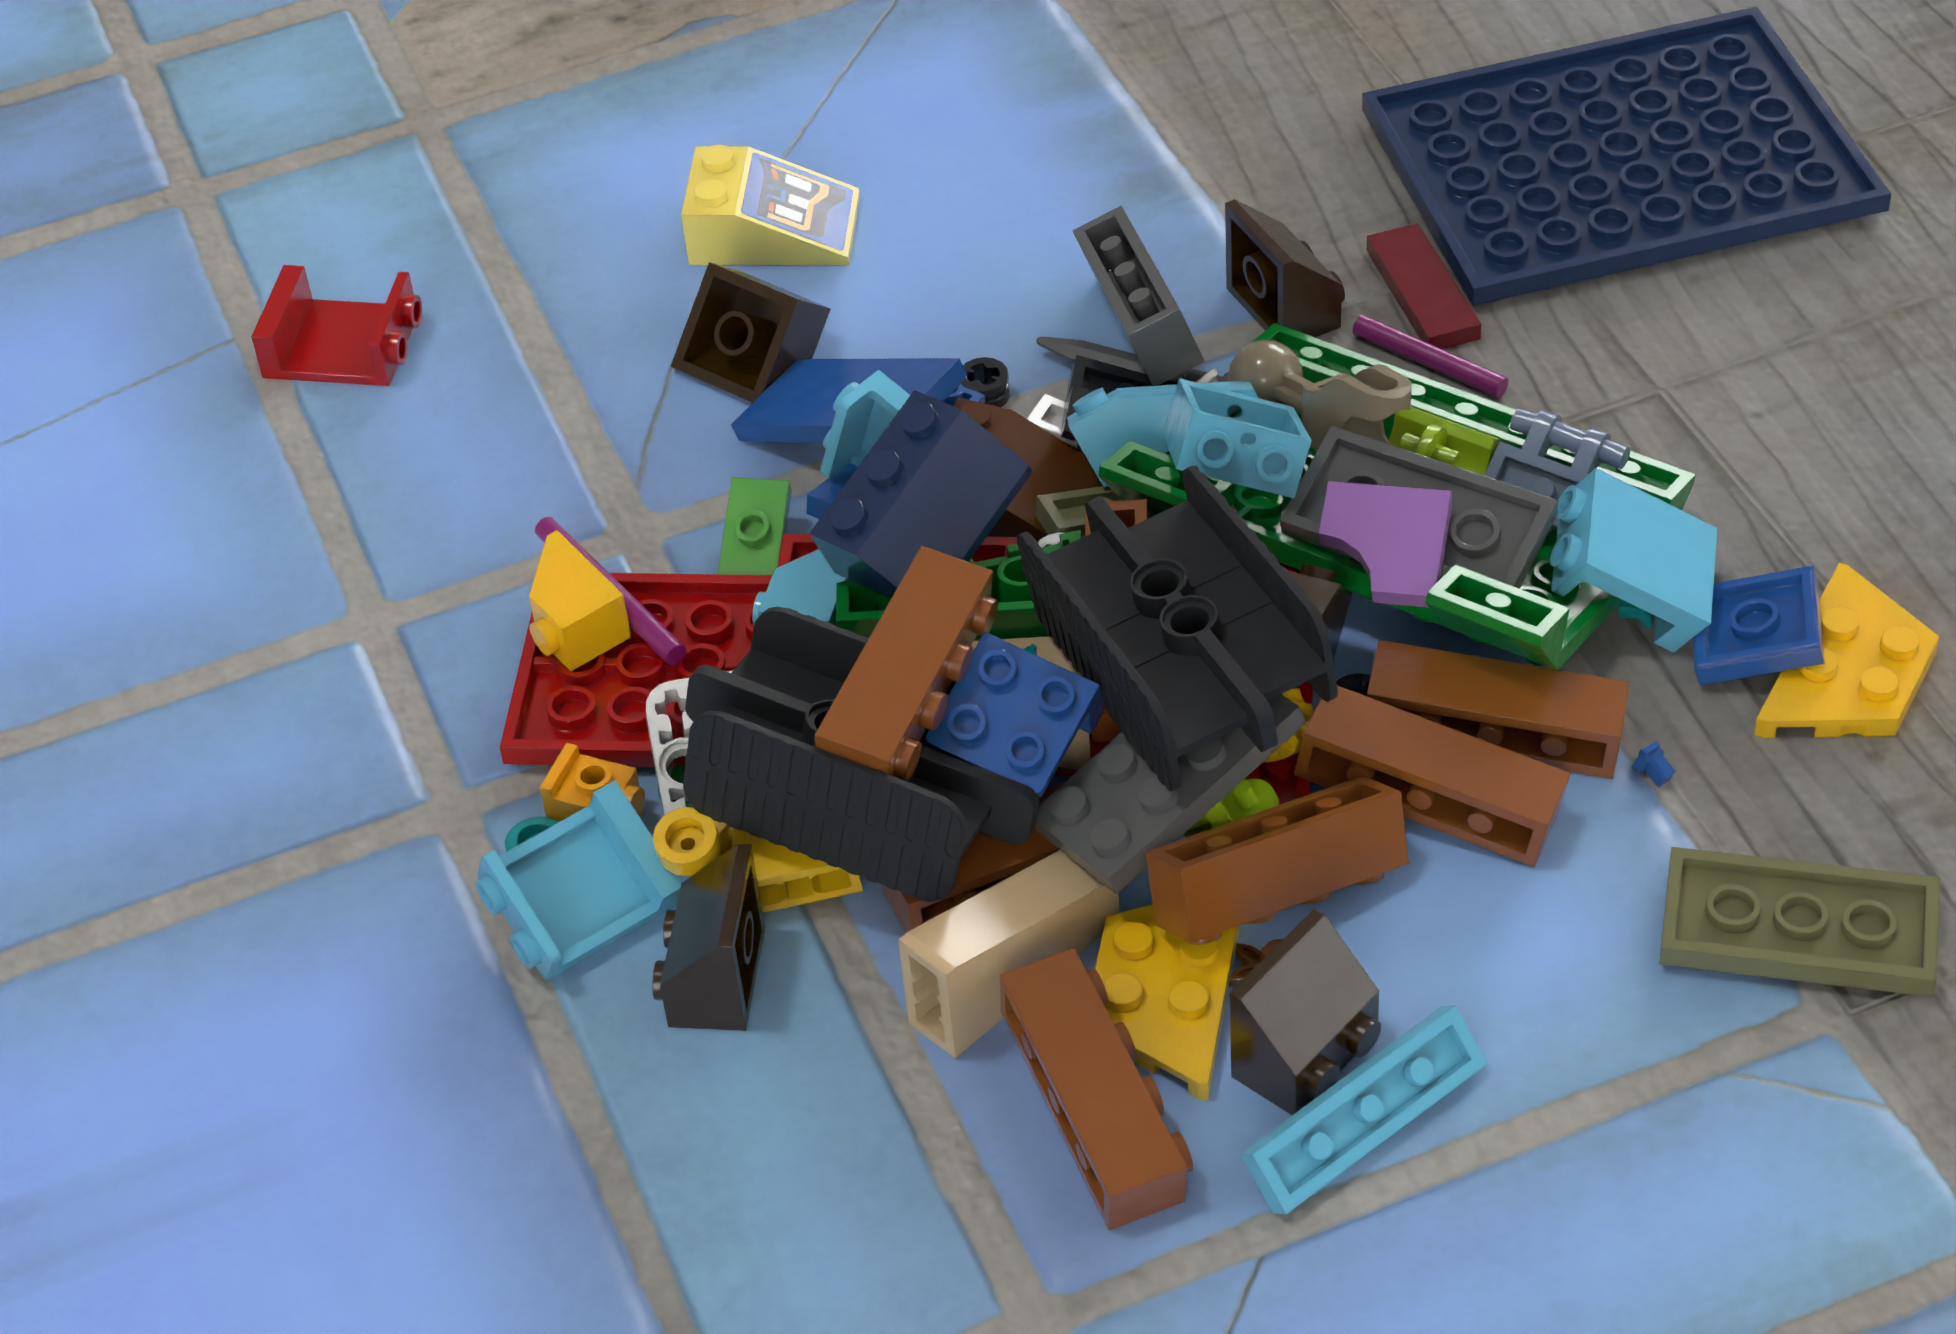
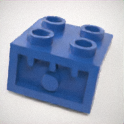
[926,632,1103,797]

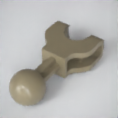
[1228,340,1412,452]

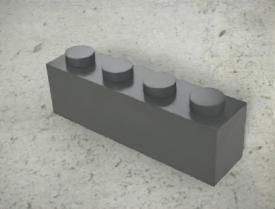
[1072,206,1205,386]

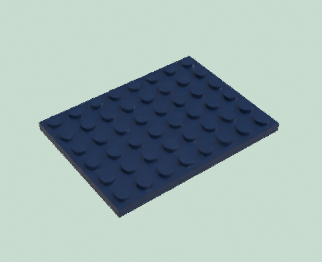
[1362,6,1891,306]

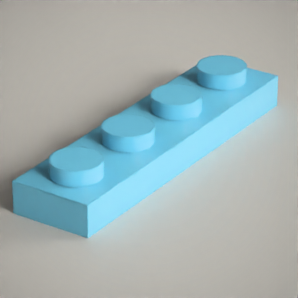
[1239,1005,1488,1214]

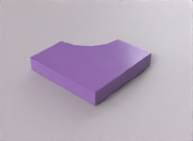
[1319,481,1453,607]

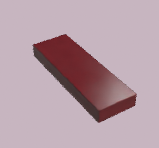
[1366,223,1482,349]

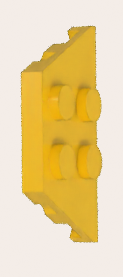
[1754,563,1939,738]
[1095,905,1240,1101]

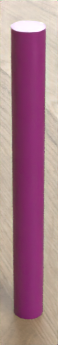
[535,517,686,665]

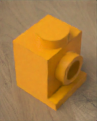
[539,743,645,822]

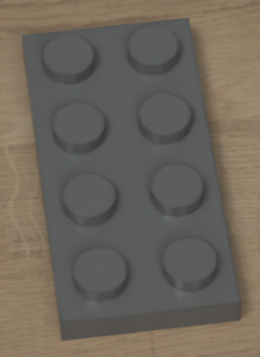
[1279,425,1558,589]
[1034,694,1306,895]

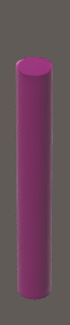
[1352,314,1509,399]

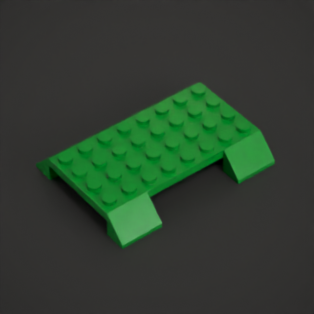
[1098,323,1696,671]

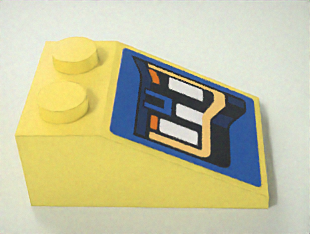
[681,145,860,266]

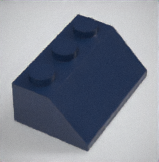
[809,390,1033,599]

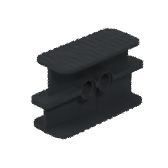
[1017,466,1338,792]
[683,606,1039,902]

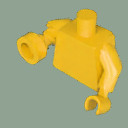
[652,807,863,913]

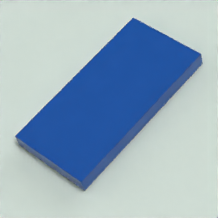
[731,358,968,443]

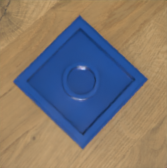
[1693,566,1825,686]

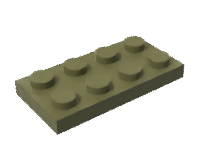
[1659,847,1940,997]

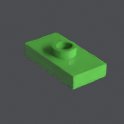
[717,477,792,575]

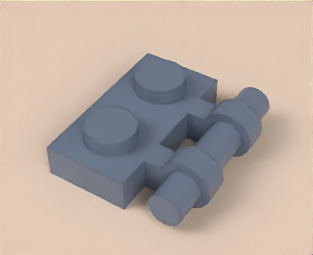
[1484,407,1630,530]

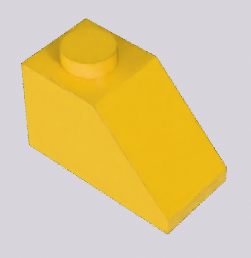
[529,530,631,671]

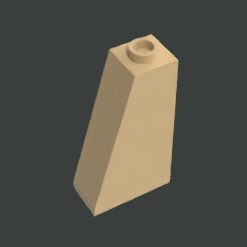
[898,850,1120,1059]

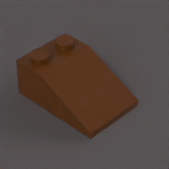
[954,398,1103,543]

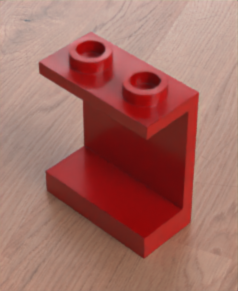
[251,265,422,386]

